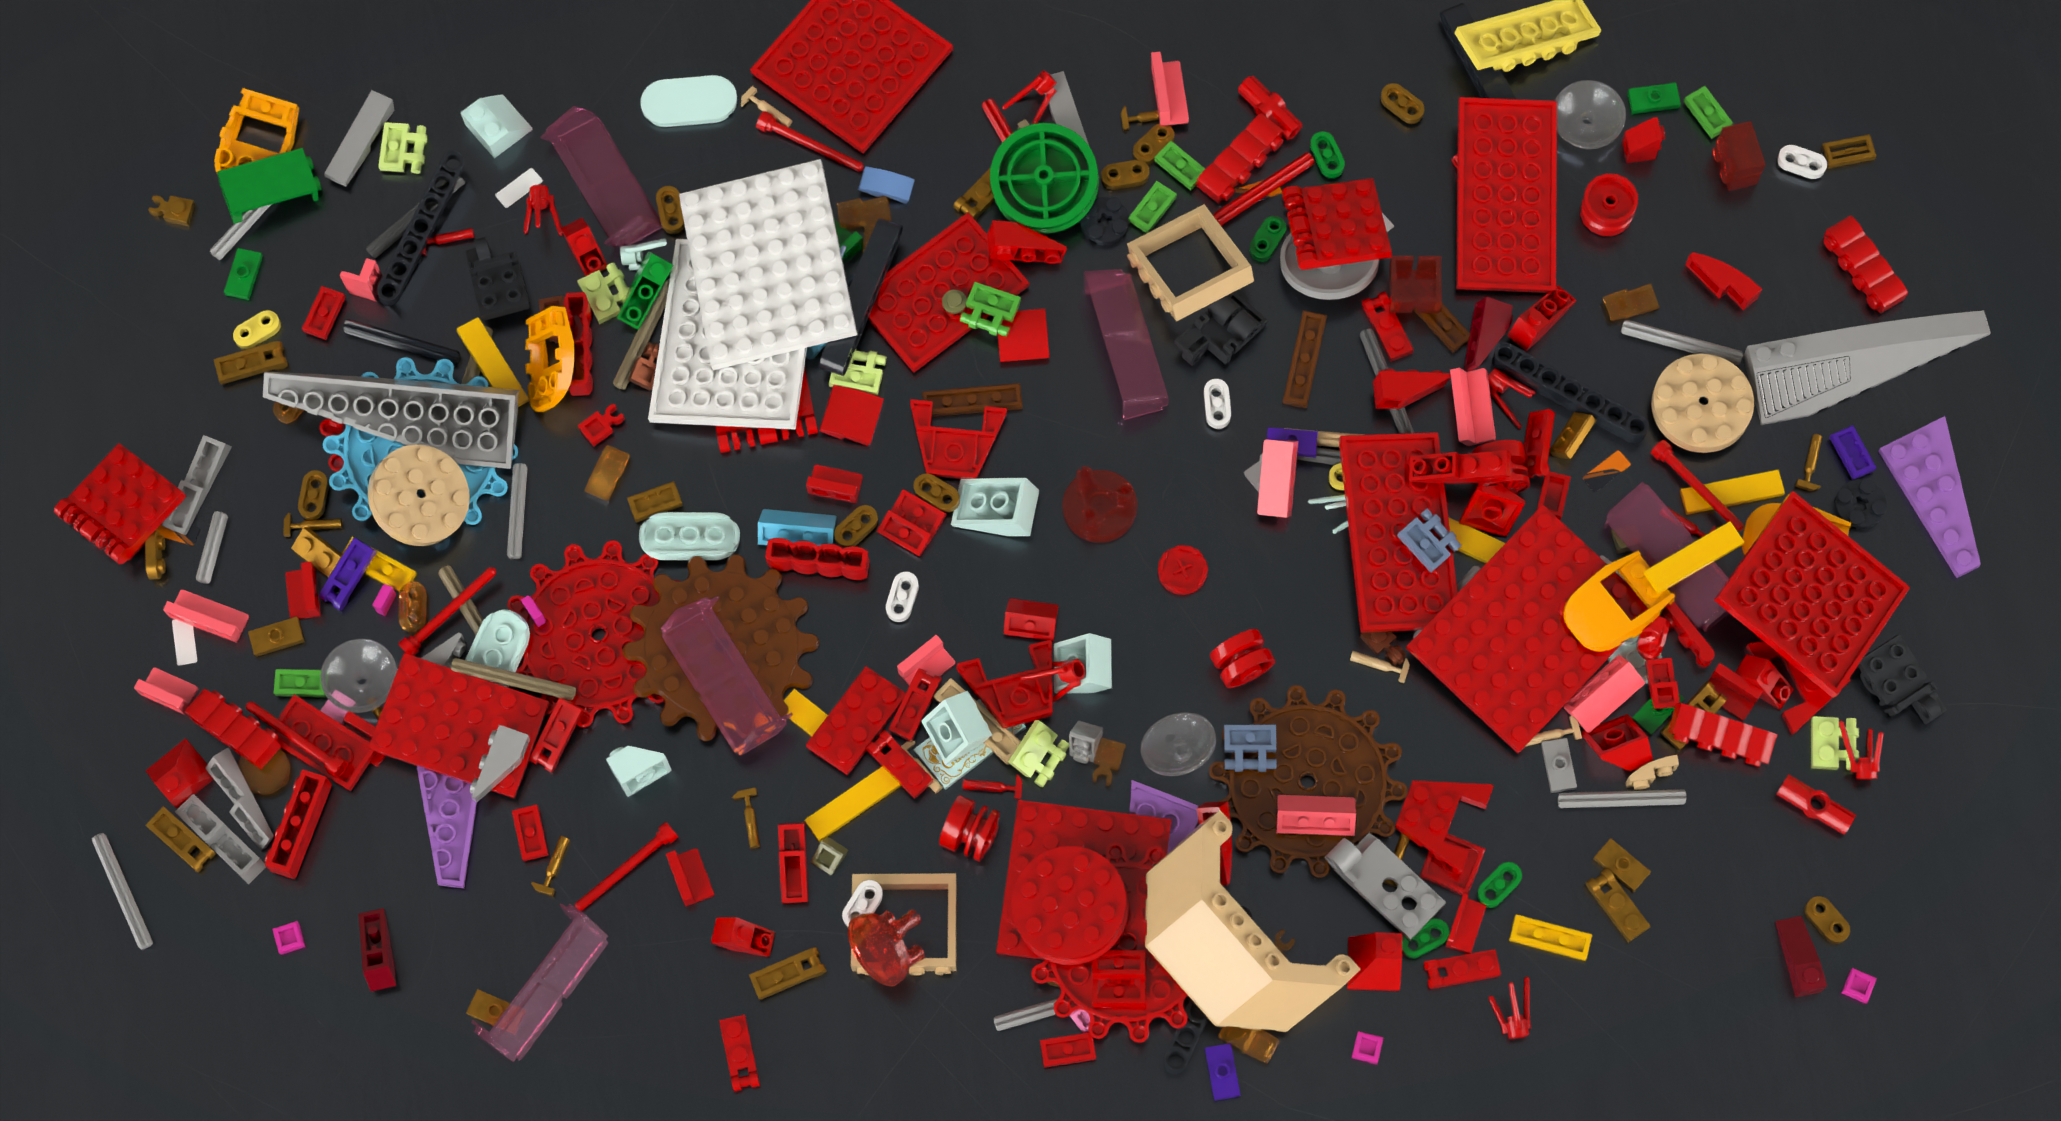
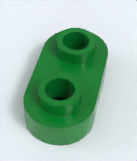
[1310,131,1345,178]
[1249,216,1286,262]
[1477,862,1522,908]
[1402,919,1449,958]

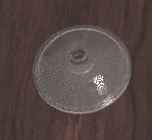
[1555,80,1626,149]
[321,639,397,713]
[1141,713,1216,776]

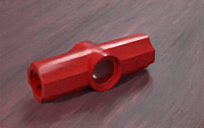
[1238,76,1303,140]
[1776,774,1856,835]

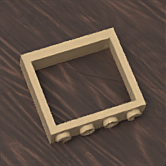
[1127,204,1254,321]
[851,873,957,975]

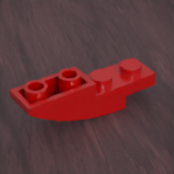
[1409,450,1511,483]

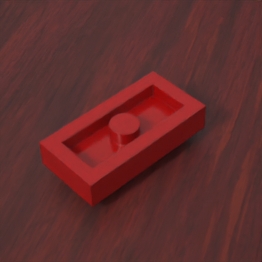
[302,286,346,340]
[512,804,549,861]
[1040,1033,1096,1068]

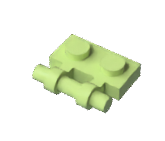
[378,122,428,174]
[577,263,630,324]
[829,350,887,396]
[1811,716,1859,770]
[1008,720,1069,787]

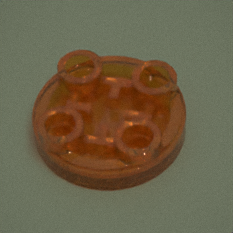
[238,749,290,795]

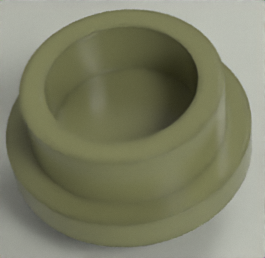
[942,290,967,314]

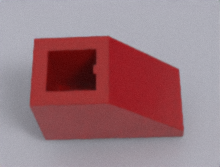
[1622,117,1665,164]
[560,218,607,276]
[1735,654,1794,710]
[711,917,775,957]

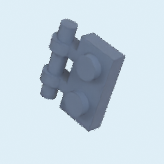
[1397,508,1462,573]
[1224,725,1277,772]

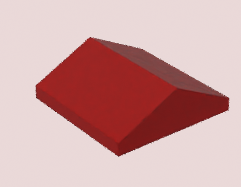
[1459,485,1525,537]

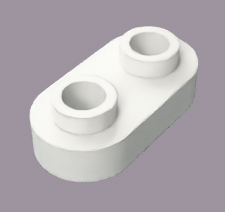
[1777,145,1827,179]
[1204,379,1231,429]
[886,572,919,622]
[842,880,883,930]

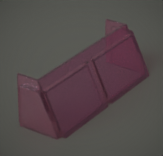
[540,106,662,247]
[1084,269,1168,420]
[1603,482,1729,632]
[660,596,793,756]
[471,903,608,1062]

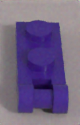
[319,537,377,611]

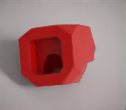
[1636,616,1671,660]

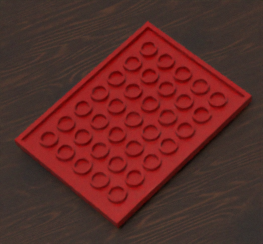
[1406,505,1648,753]

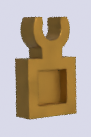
[148,195,196,226]

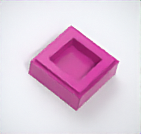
[372,584,397,616]
[521,595,546,627]
[272,921,306,955]
[1841,968,1877,1004]
[1352,1031,1384,1064]

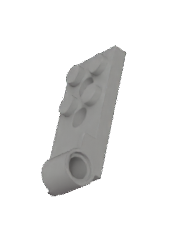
[1325,833,1446,941]

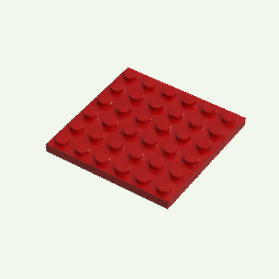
[750,0,953,154]
[1714,491,1910,698]
[996,800,1172,960]

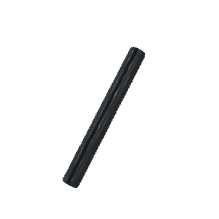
[343,319,460,365]

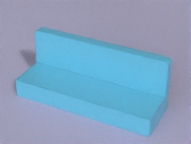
[758,509,837,546]

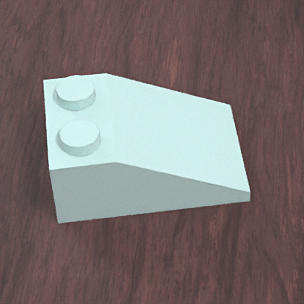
[951,478,1039,536]

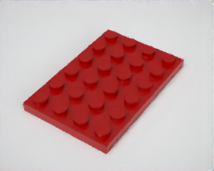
[868,212,1029,373]
[368,653,550,799]

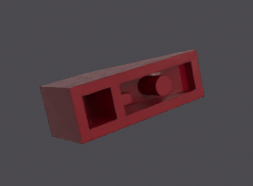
[1464,297,1513,372]
[358,908,396,991]
[1775,916,1827,997]

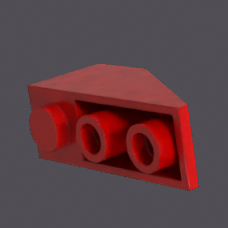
[987,220,1067,264]
[1507,285,1577,351]
[1373,369,1451,409]

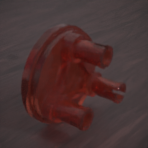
[1062,466,1137,543]
[848,909,925,986]

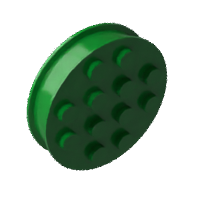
[990,123,1099,234]

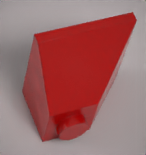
[1581,714,1653,771]
[145,738,214,809]
[1347,932,1402,991]

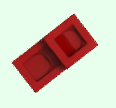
[1645,658,1680,709]

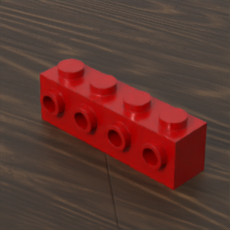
[265,769,332,879]

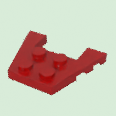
[910,399,1007,479]
[956,639,1053,729]
[1746,642,1851,734]
[1395,780,1494,875]

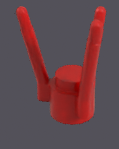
[1002,70,1057,125]
[523,185,563,236]
[1488,368,1536,429]
[1019,659,1085,703]
[1839,721,1884,779]
[1489,976,1531,1039]

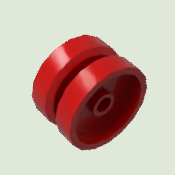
[1580,173,1638,236]
[1210,629,1276,688]

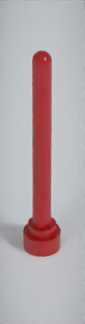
[756,111,864,172]
[1651,439,1744,531]
[398,567,496,656]
[246,701,348,778]
[575,822,679,911]

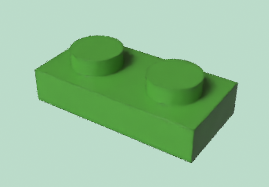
[1684,86,1733,139]
[1155,141,1205,191]
[1129,181,1177,233]
[273,669,328,697]

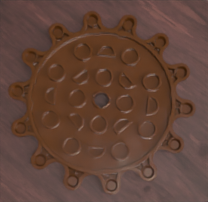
[623,554,819,741]
[1209,685,1408,878]

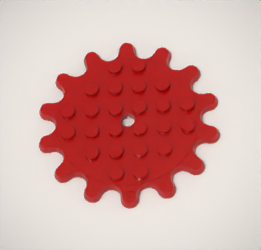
[507,540,681,728]
[1031,842,1188,1043]

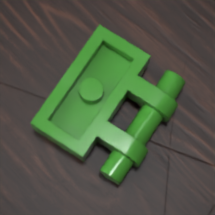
[960,282,1021,337]

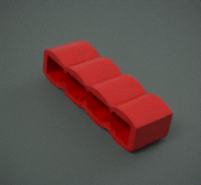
[1196,113,1284,204]
[1823,215,1908,314]
[563,292,593,396]
[765,538,870,580]
[184,688,281,770]
[1668,703,1777,767]

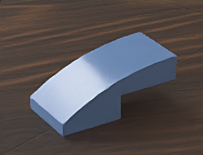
[858,167,915,204]

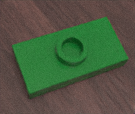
[1627,83,1681,114]
[224,248,263,300]
[1632,693,1685,737]

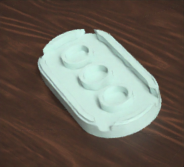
[641,75,737,127]
[639,512,740,560]
[465,609,530,687]

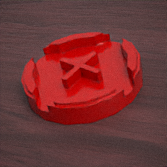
[1158,545,1208,595]

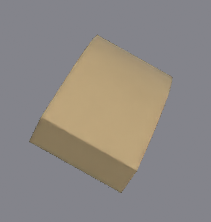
[1626,755,1679,790]

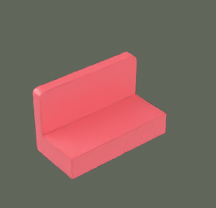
[340,258,383,301]
[897,635,956,690]
[134,668,198,715]

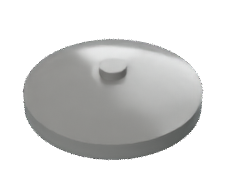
[1280,233,1379,300]

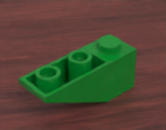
[616,251,673,330]

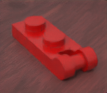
[1362,291,1413,362]
[1522,409,1555,478]
[1662,602,1715,668]
[888,668,942,742]
[529,698,584,773]
[865,730,933,799]
[1424,949,1501,989]
[719,1014,760,1092]

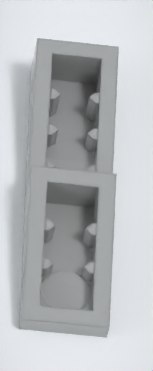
[1045,71,1089,145]
[324,90,394,186]
[162,435,232,535]
[205,747,274,851]
[175,794,266,884]

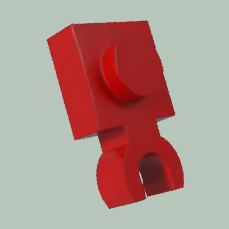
[578,404,625,447]

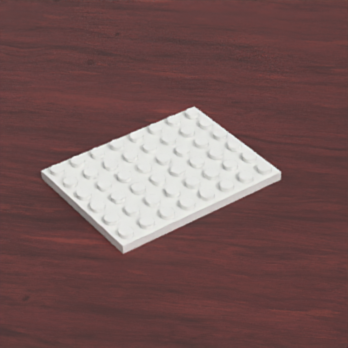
[679,159,857,370]
[648,239,807,429]

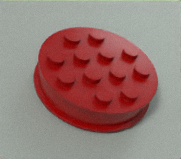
[1011,846,1129,965]

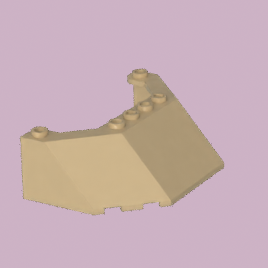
[1145,810,1360,1032]

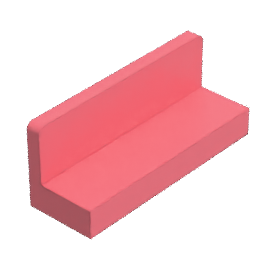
[1151,52,1189,126]
[1450,368,1496,446]
[1257,439,1298,518]
[163,590,249,643]
[1563,655,1645,733]
[1276,795,1356,836]

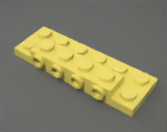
[1455,0,1601,72]

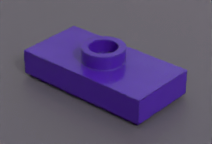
[1829,425,1877,480]
[1267,427,1318,458]
[1205,1043,1240,1101]

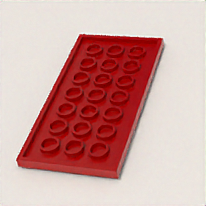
[1456,97,1557,293]
[1339,433,1458,633]

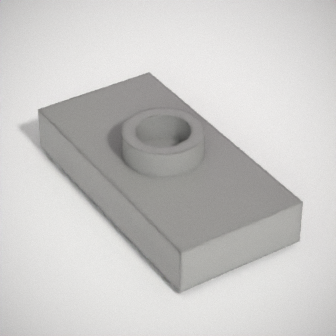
[1541,738,1577,793]

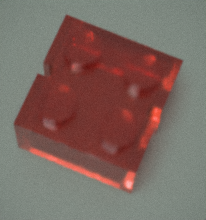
[1713,121,1766,191]
[1389,256,1442,313]

